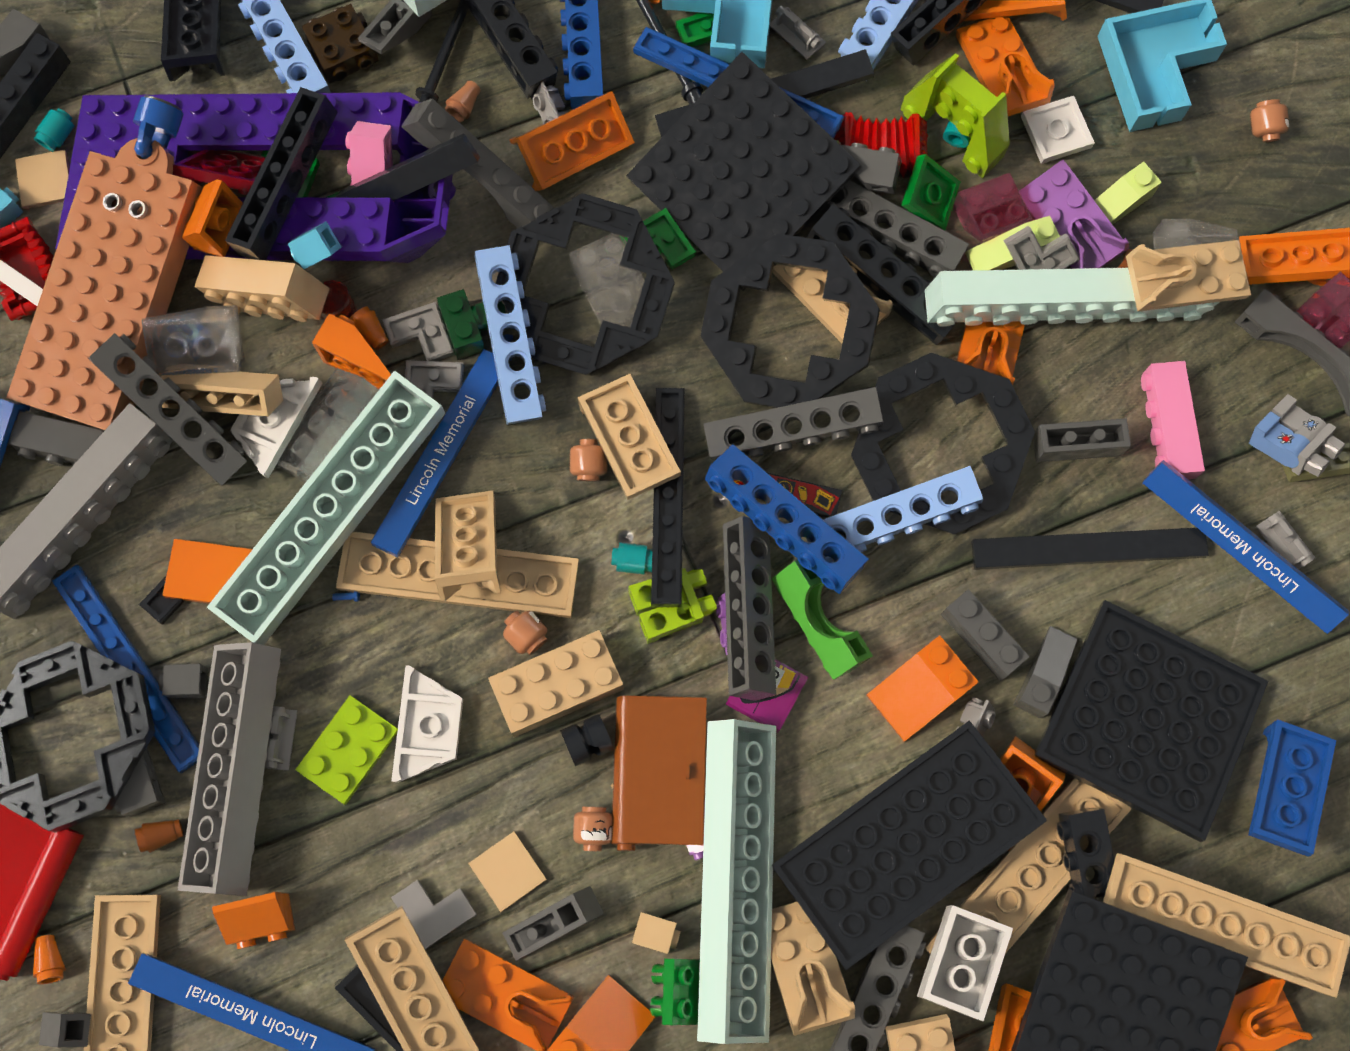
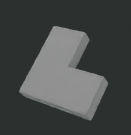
[1003,226,1080,270]
[382,302,455,361]
[405,360,464,399]
[391,880,477,949]

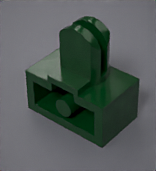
[437,289,506,361]

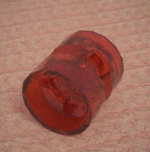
[320,280,357,322]

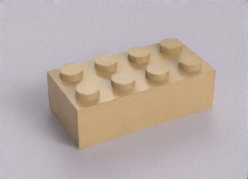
[194,255,330,322]
[488,630,624,737]

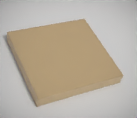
[15,150,70,209]
[468,831,547,912]

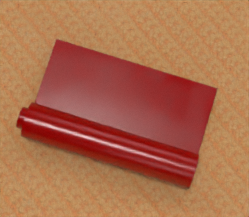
[0,804,84,981]

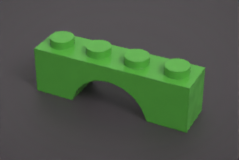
[771,560,873,680]

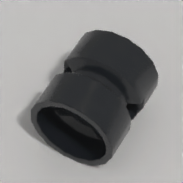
[560,714,614,767]

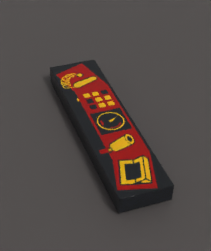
[734,472,842,518]

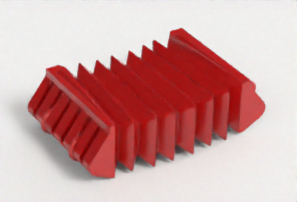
[834,112,929,178]
[0,216,54,321]

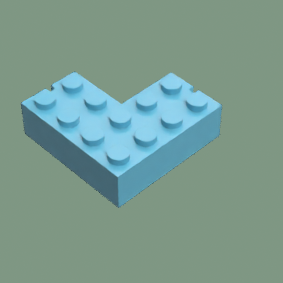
[662,0,773,68]
[1097,0,1227,132]

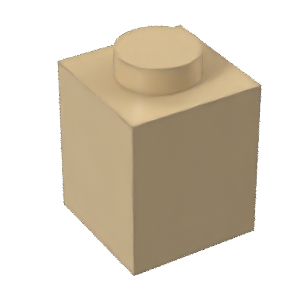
[632,912,681,954]

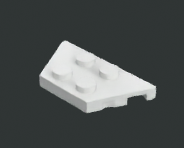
[230,377,323,479]
[392,666,463,783]

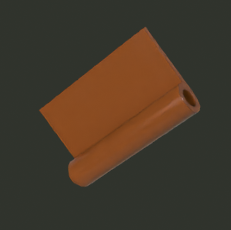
[611,696,707,851]

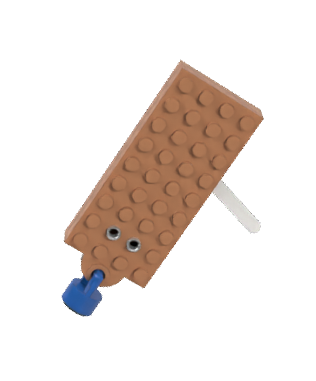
[0,95,203,430]

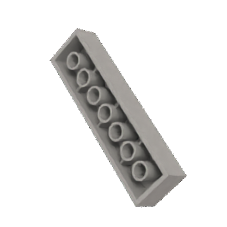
[0,403,173,619]
[177,642,281,896]

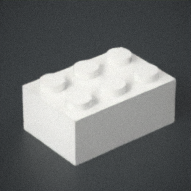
[917,905,1013,1021]

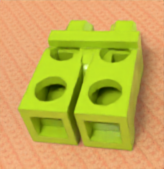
[628,568,717,644]

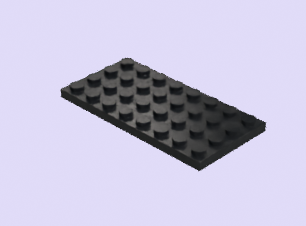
[771,720,1048,970]

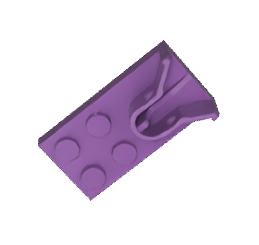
[1017,159,1129,269]

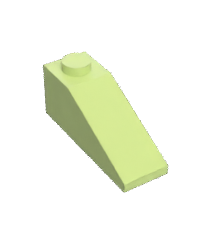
[1094,162,1162,225]
[965,216,1060,270]

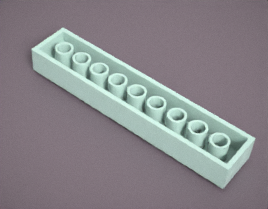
[925,268,1220,327]
[207,371,445,645]
[697,719,776,1044]

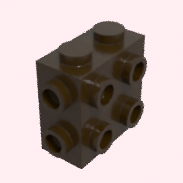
[302,4,379,84]

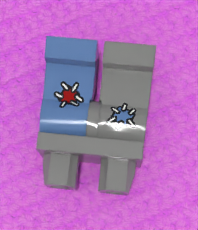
[1249,394,1345,477]

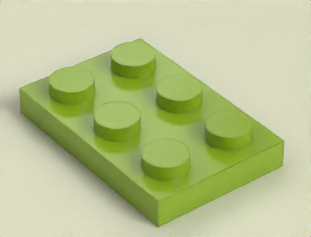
[295,695,398,805]

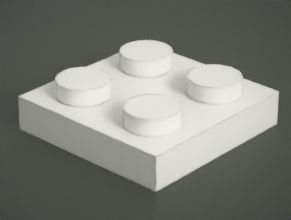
[1021,96,1094,164]

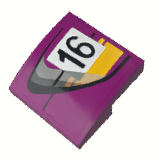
[726,659,808,733]

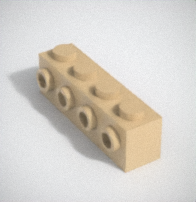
[161,367,283,416]

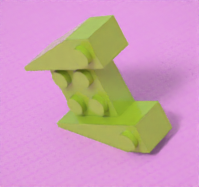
[900,53,1010,178]

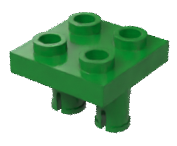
[650,958,700,1025]

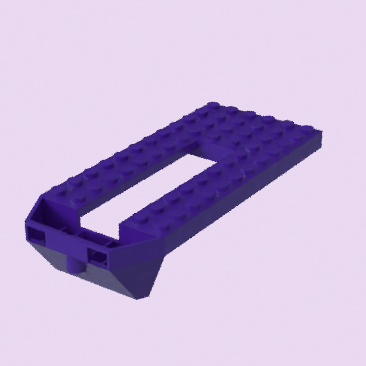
[55,92,456,263]

